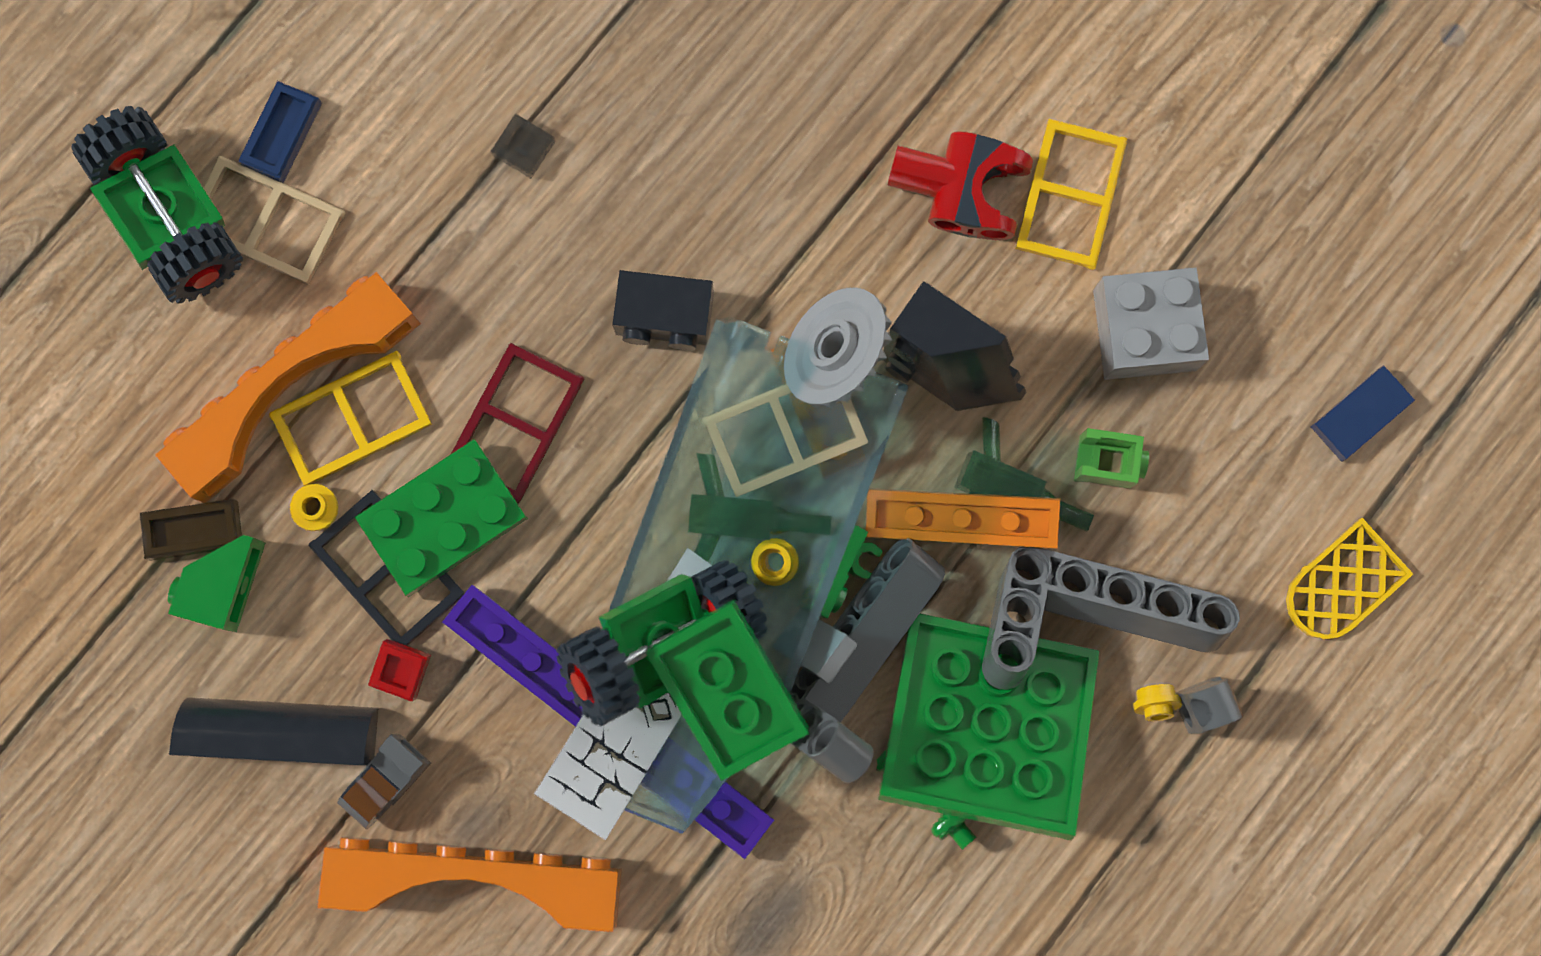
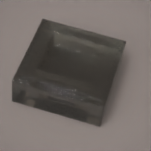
[491,114,556,179]

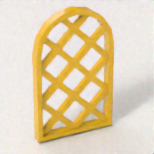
[1286,518,1414,639]

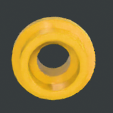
[290,484,339,531]
[751,538,799,586]
[1133,684,1182,722]

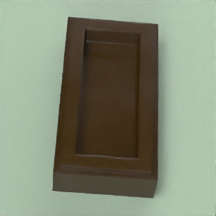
[140,499,242,561]

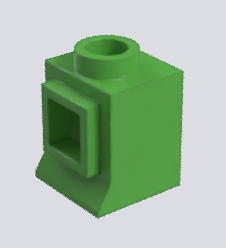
[1074,428,1149,489]

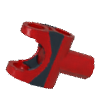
[887,131,1033,240]

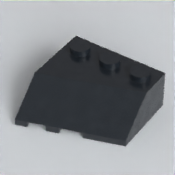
[883,281,1027,411]

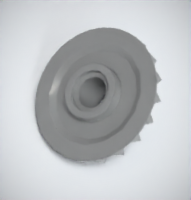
[784,288,892,408]

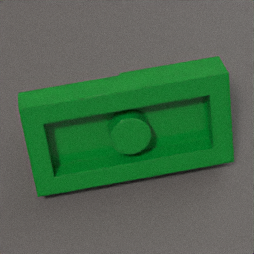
[799,524,882,618]

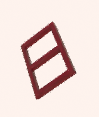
[451,343,585,504]

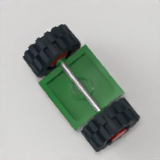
[71,106,243,304]
[556,560,768,727]

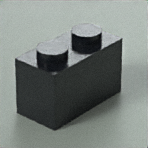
[612,270,714,350]

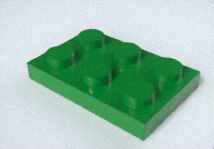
[355,439,528,597]
[645,600,810,781]

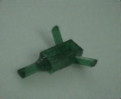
[954,417,1094,532]
[688,453,832,563]

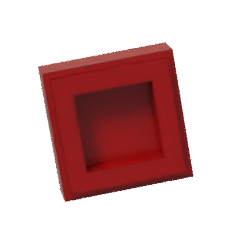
[368,639,431,702]

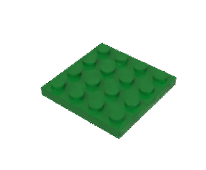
[878,613,1099,840]

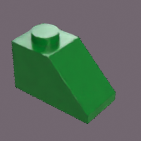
[167,535,266,633]

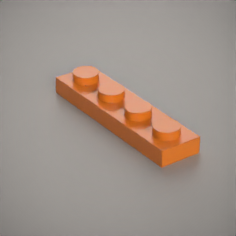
[866,488,1060,549]

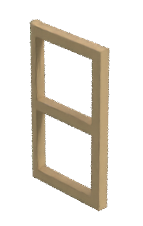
[204,156,345,285]
[702,384,868,497]

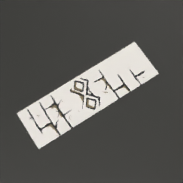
[534,548,712,840]

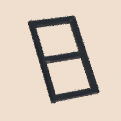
[308,490,465,646]

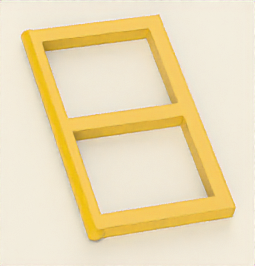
[1015,119,1128,270]
[269,351,432,486]

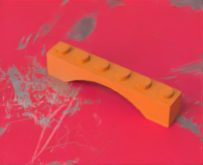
[155,272,421,503]
[317,837,622,932]

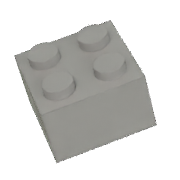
[1093,267,1209,380]

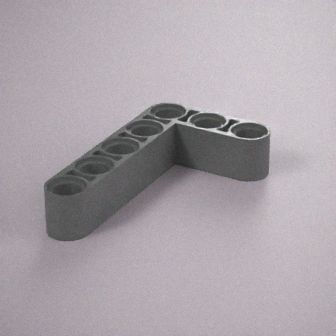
[787,538,945,783]
[982,546,1240,690]

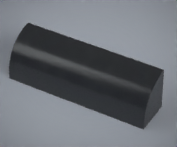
[169,697,379,766]

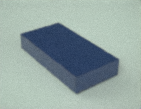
[238,81,322,184]
[1310,365,1415,462]

